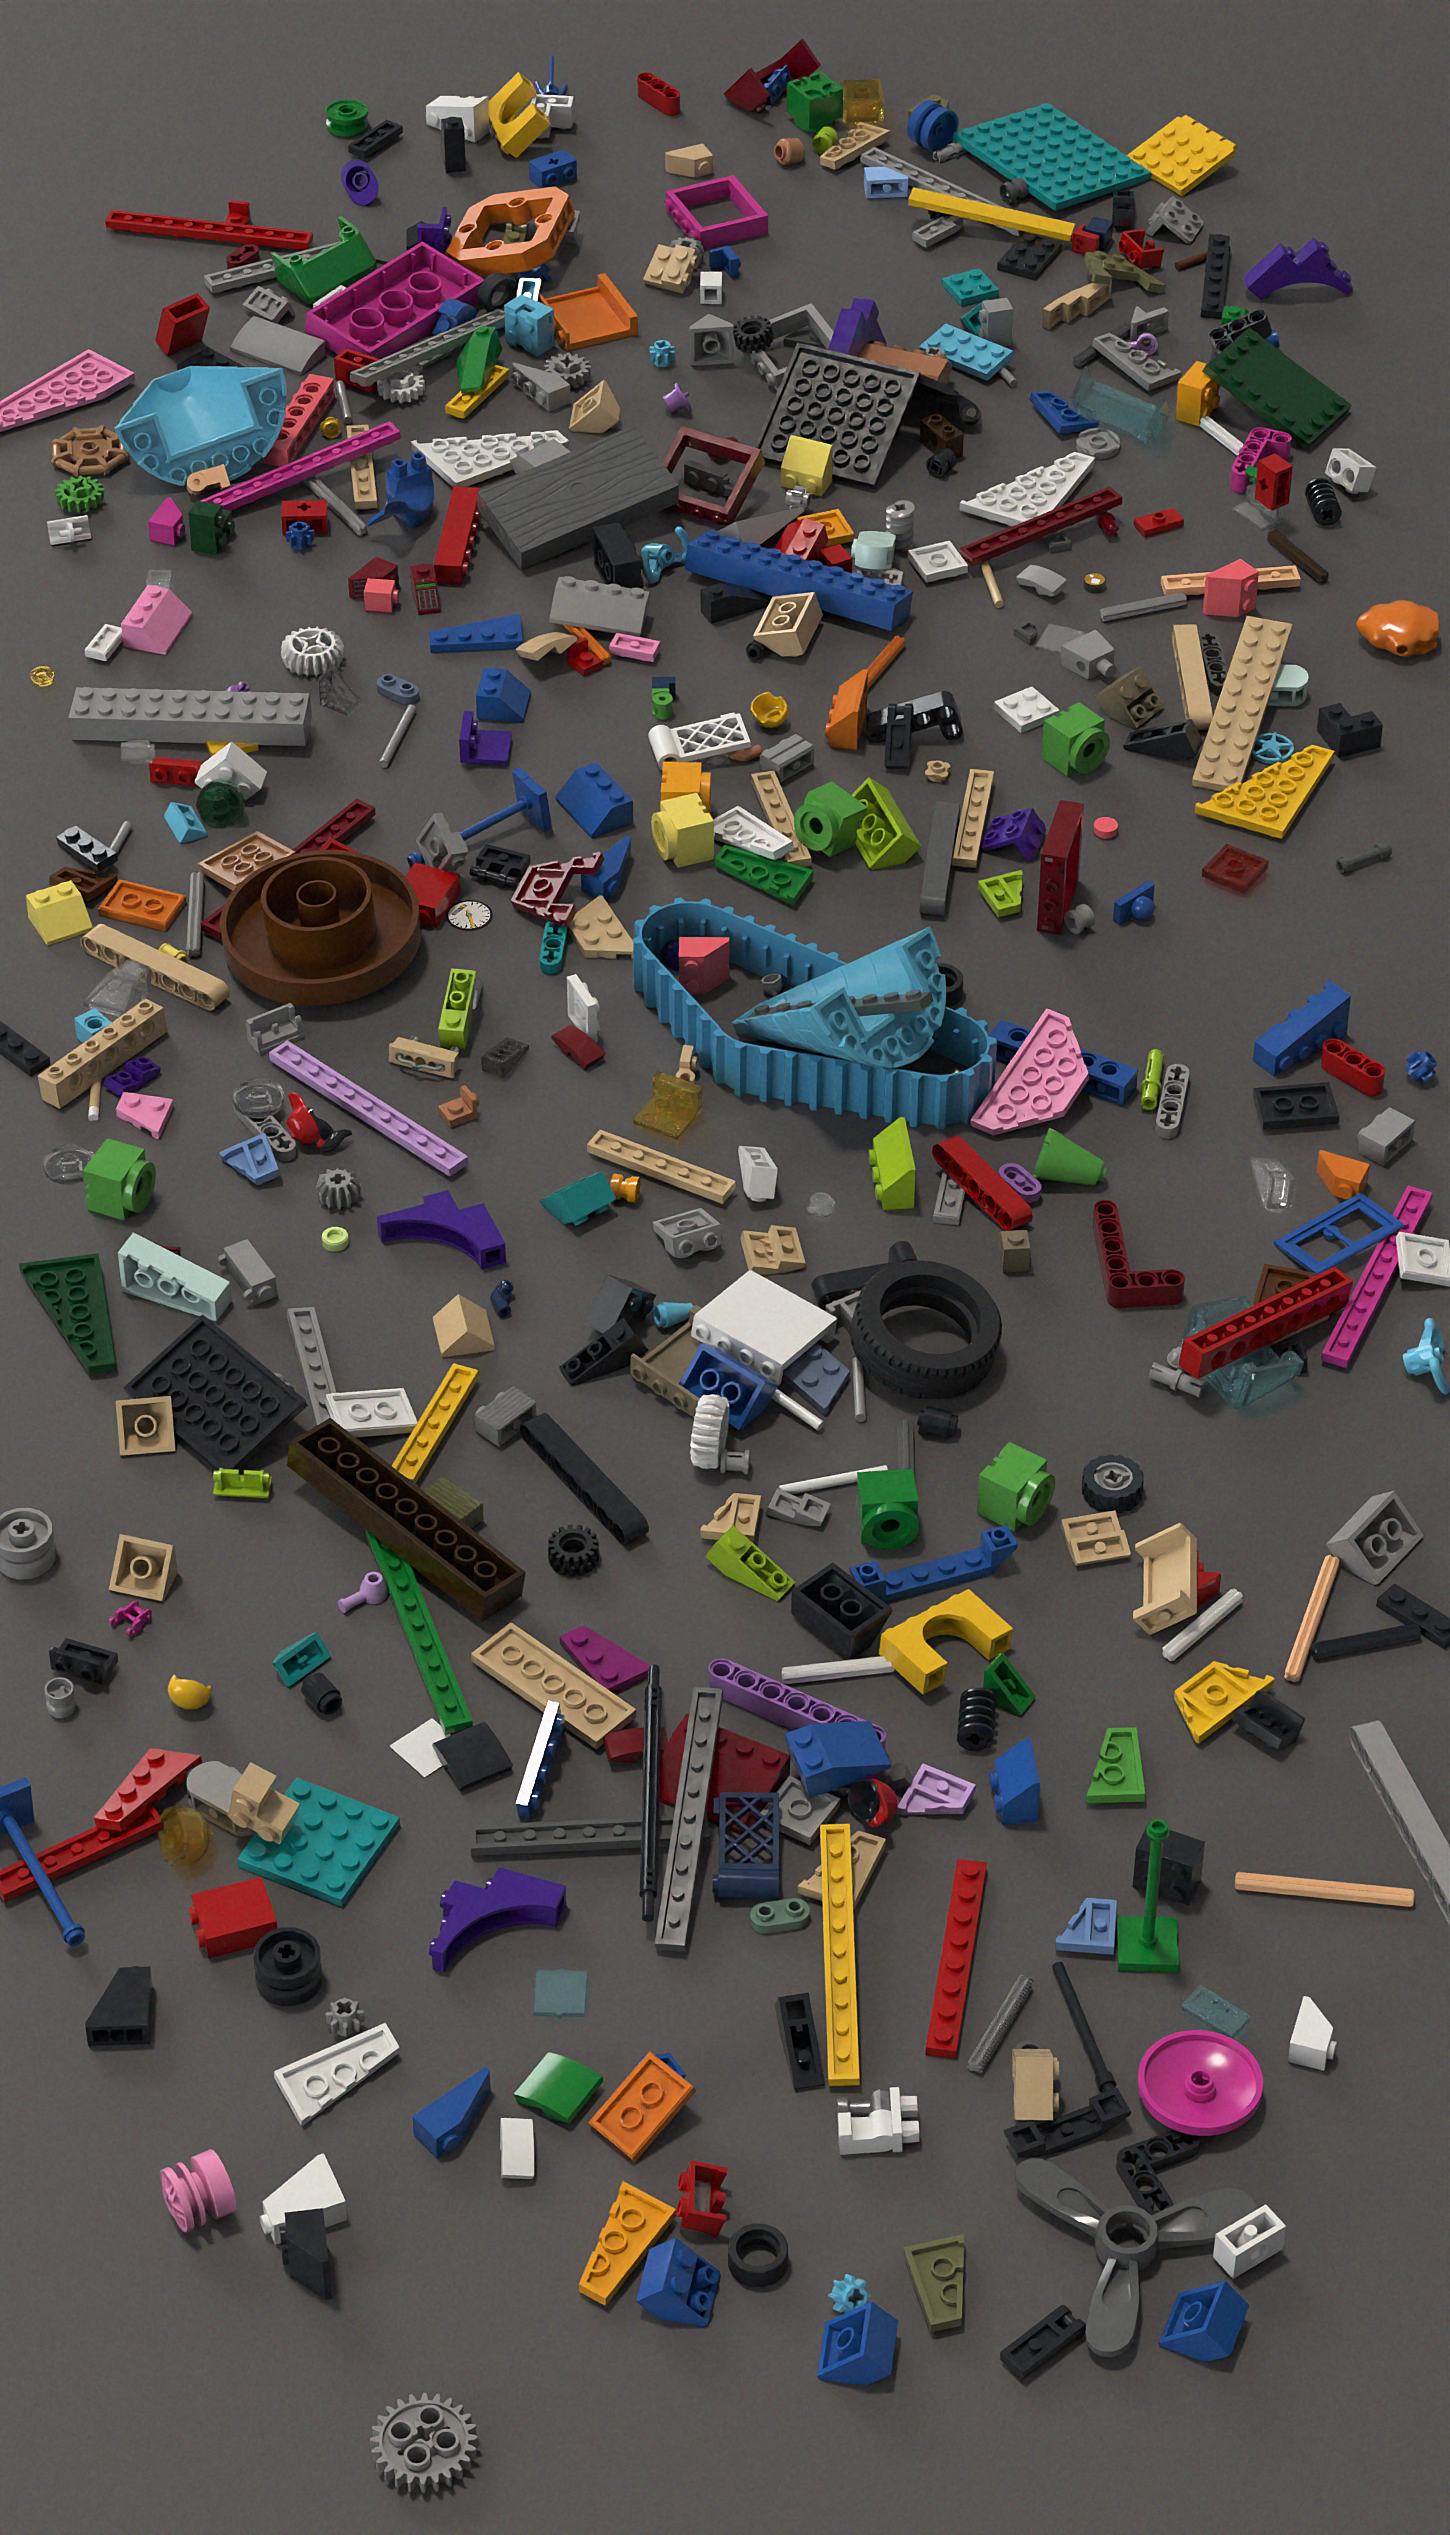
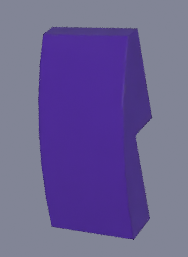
[104,1057,161,1096]

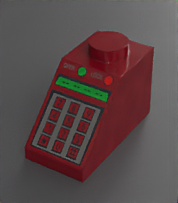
[348,556,399,599]
[410,564,441,615]

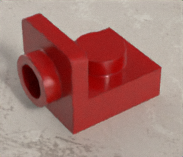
[224,200,251,225]
[1071,224,1100,255]
[567,637,603,677]

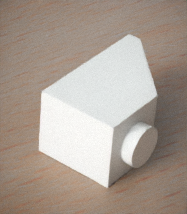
[1288,1996,1337,2071]

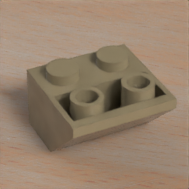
[1095,666,1165,729]

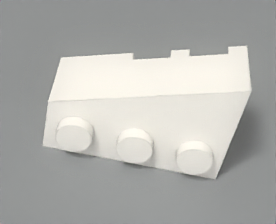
[426,96,490,143]

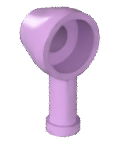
[1128,333,1158,356]
[338,1572,388,1613]

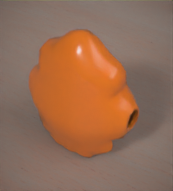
[1356,600,1440,657]

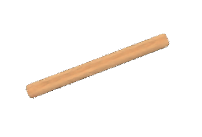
[1284,1555,1340,1683]
[1235,1872,1415,1907]

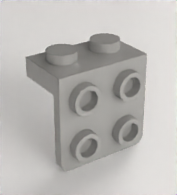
[1146,195,1204,244]

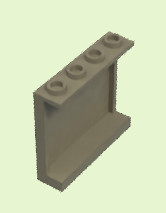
[630,1305,703,1418]

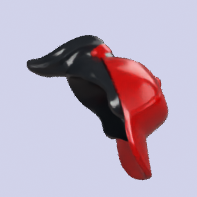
[286,1093,352,1152]
[831,1778,898,1827]

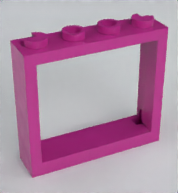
[664,175,768,249]

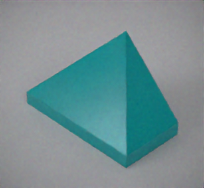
[960,298,988,335]
[272,1632,332,1687]

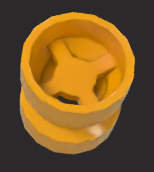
[610,1174,641,1203]

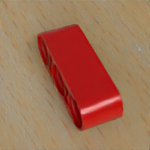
[637,72,680,116]
[1321,1039,1386,1096]

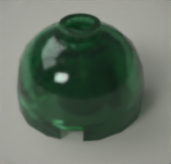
[196,779,245,829]

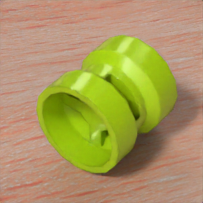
[812,127,838,155]

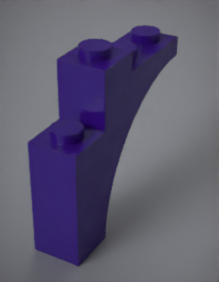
[1243,238,1353,300]
[828,298,887,357]
[377,1190,506,1270]
[429,1867,567,1972]

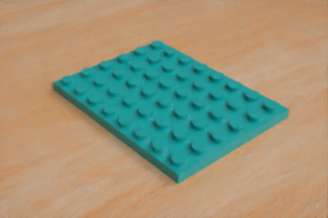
[952,103,1151,211]

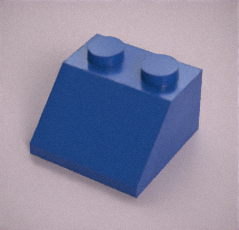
[476,668,531,722]
[989,1738,1040,1825]
[1159,2281,1250,2362]
[817,2301,898,2385]

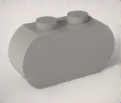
[187,1761,256,1836]

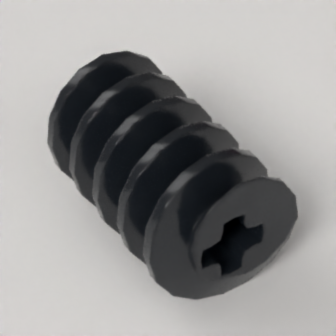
[1305,478,1342,525]
[957,1688,997,1752]

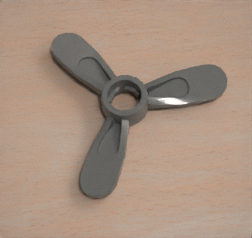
[1014,2158,1256,2357]

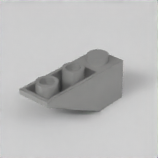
[511,363,571,412]

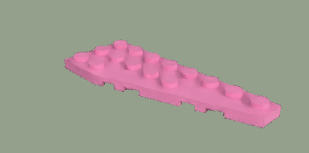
[0,349,135,432]

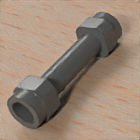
[1336,841,1392,873]

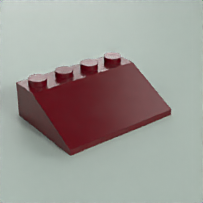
[659,1714,790,1838]

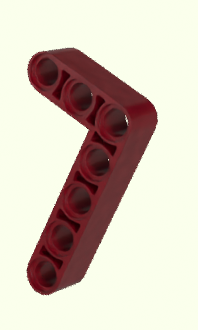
[1092,1200,1185,1308]

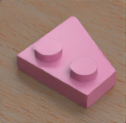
[116,1092,174,1139]

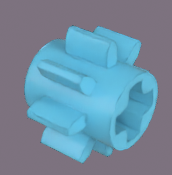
[650,340,675,367]
[828,2274,871,2313]

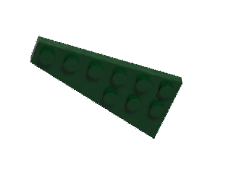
[19,1253,116,1374]

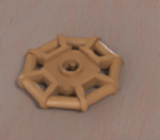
[50,425,130,477]

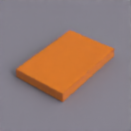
[98,879,187,932]
[588,2051,697,2162]

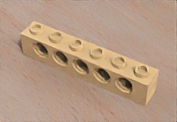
[38,999,168,1109]

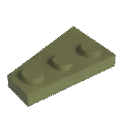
[903,2234,964,2333]

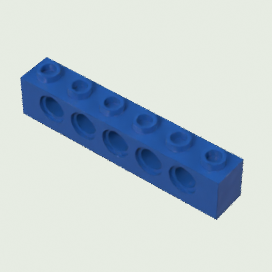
[988,1019,1138,1106]

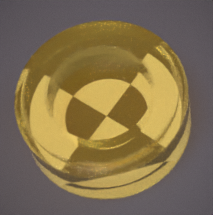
[30,666,54,687]

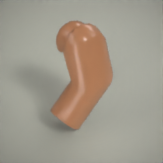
[727,744,763,762]

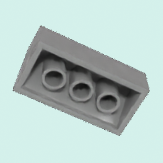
[549,576,650,637]

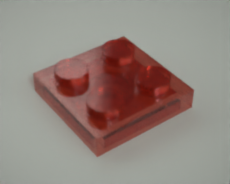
[1202,844,1269,894]

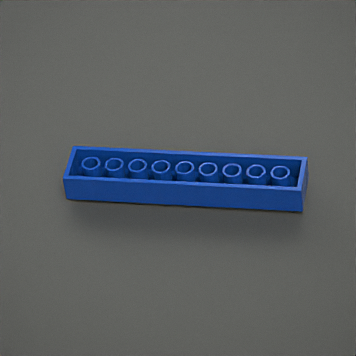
[684,531,913,631]

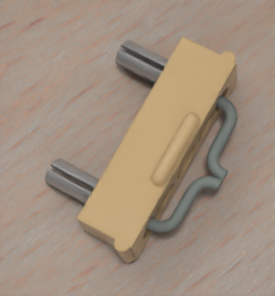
[389,1036,459,1078]

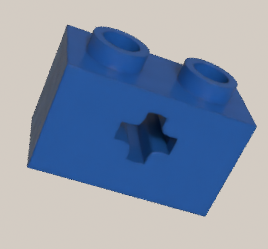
[529,149,577,188]

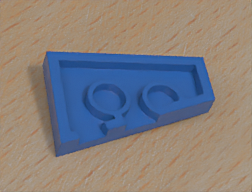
[1029,390,1099,434]

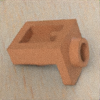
[438,1085,479,1128]

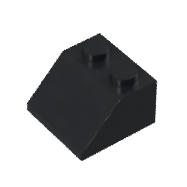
[279,2208,332,2300]

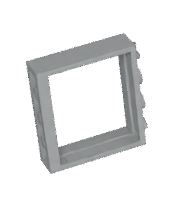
[745,303,834,391]

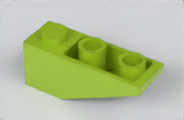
[438,968,477,1049]
[705,1525,795,1601]

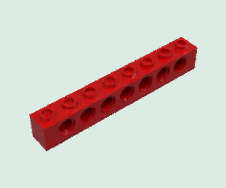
[1178,1267,1353,1379]

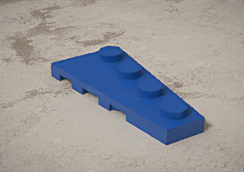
[429,614,523,653]

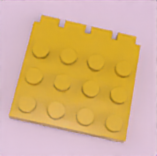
[1127,115,1238,196]

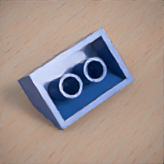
[555,762,633,839]
[679,1343,778,1430]

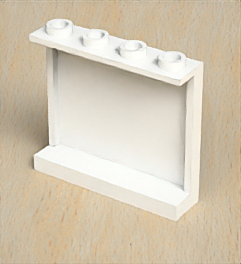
[691,1270,837,1385]

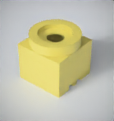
[651,793,714,868]

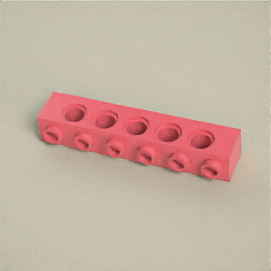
[263,374,335,467]

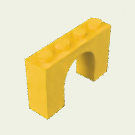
[489,72,550,158]
[879,1589,1013,1695]

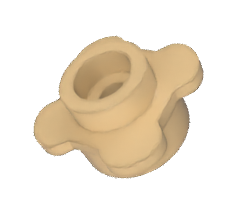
[925,761,950,782]

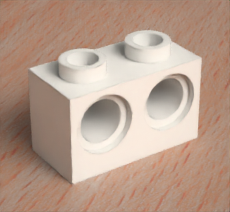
[1325,448,1376,494]

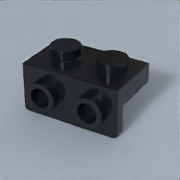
[49,1638,118,1685]
[1232,1690,1305,1750]

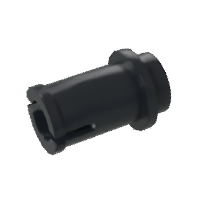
[746,640,766,660]

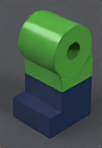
[652,677,676,720]

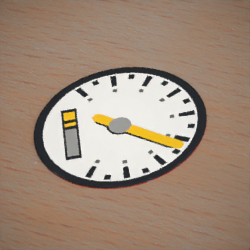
[446,900,493,930]

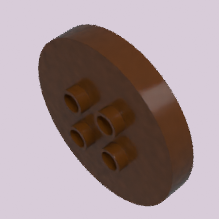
[220,850,422,1006]

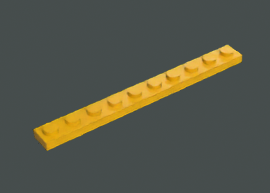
[820,1824,860,2086]

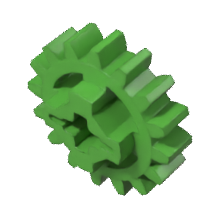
[55,476,104,512]

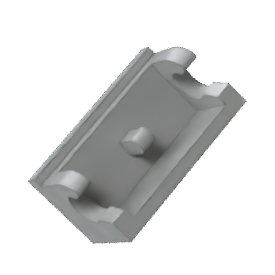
[246,1003,304,1055]

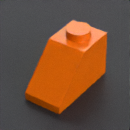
[1317,1150,1370,1200]

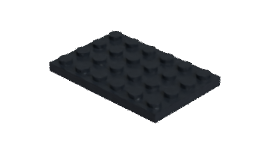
[123,1314,308,1471]

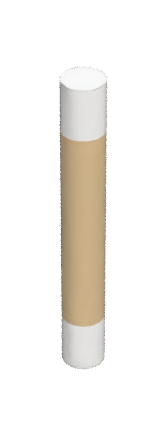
[88,1078,101,1121]

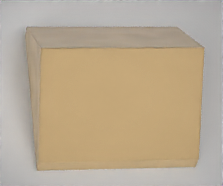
[433,1294,495,1358]
[109,1534,178,1601]

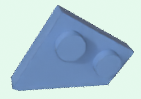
[1055,1898,1117,1955]

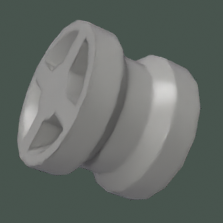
[1064,904,1095,934]

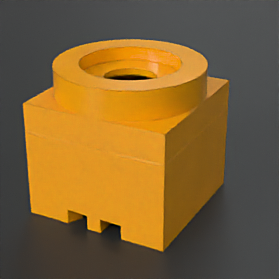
[661,762,711,814]

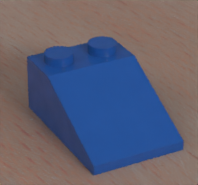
[785,1721,892,1798]

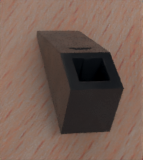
[559,1318,649,1386]

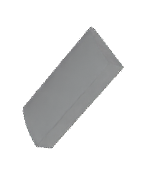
[230,316,326,376]

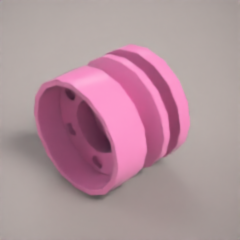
[160,2149,237,2232]

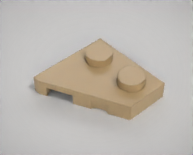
[700,1493,761,1543]

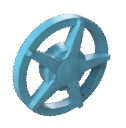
[1251,732,1294,764]

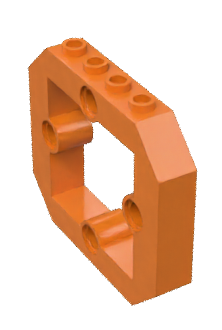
[446,187,575,277]

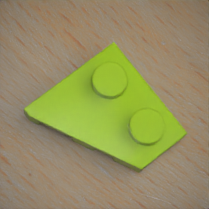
[978,870,1023,917]

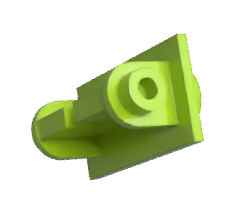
[213,1468,272,1498]

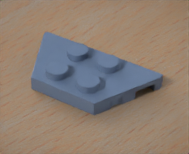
[782,1342,850,1416]

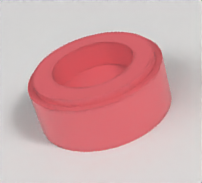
[1093,817,1118,839]

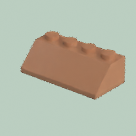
[858,341,953,385]

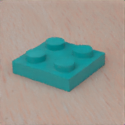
[942,268,999,306]

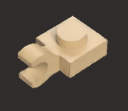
[676,1045,698,1088]

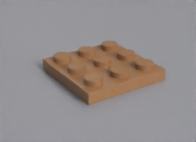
[197,831,296,890]

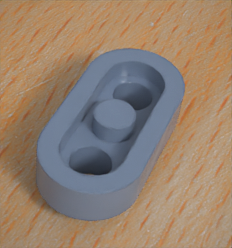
[377,674,419,705]

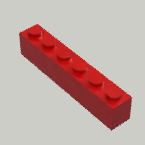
[434,486,481,585]

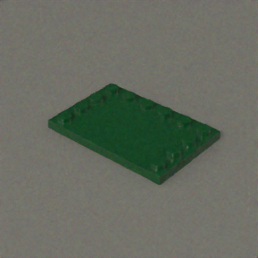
[1202,328,1352,450]

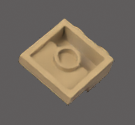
[643,244,699,294]

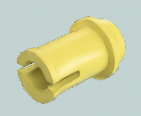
[159,943,189,964]

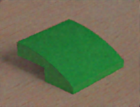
[514,2052,604,2123]

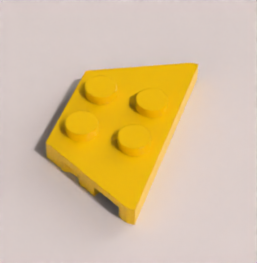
[1174,1661,1275,1744]

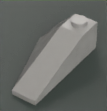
[718,507,804,544]

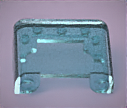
[1182,1296,1304,1409]

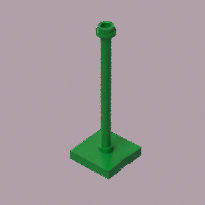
[1116,1819,1179,1972]

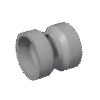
[44,1677,76,1718]

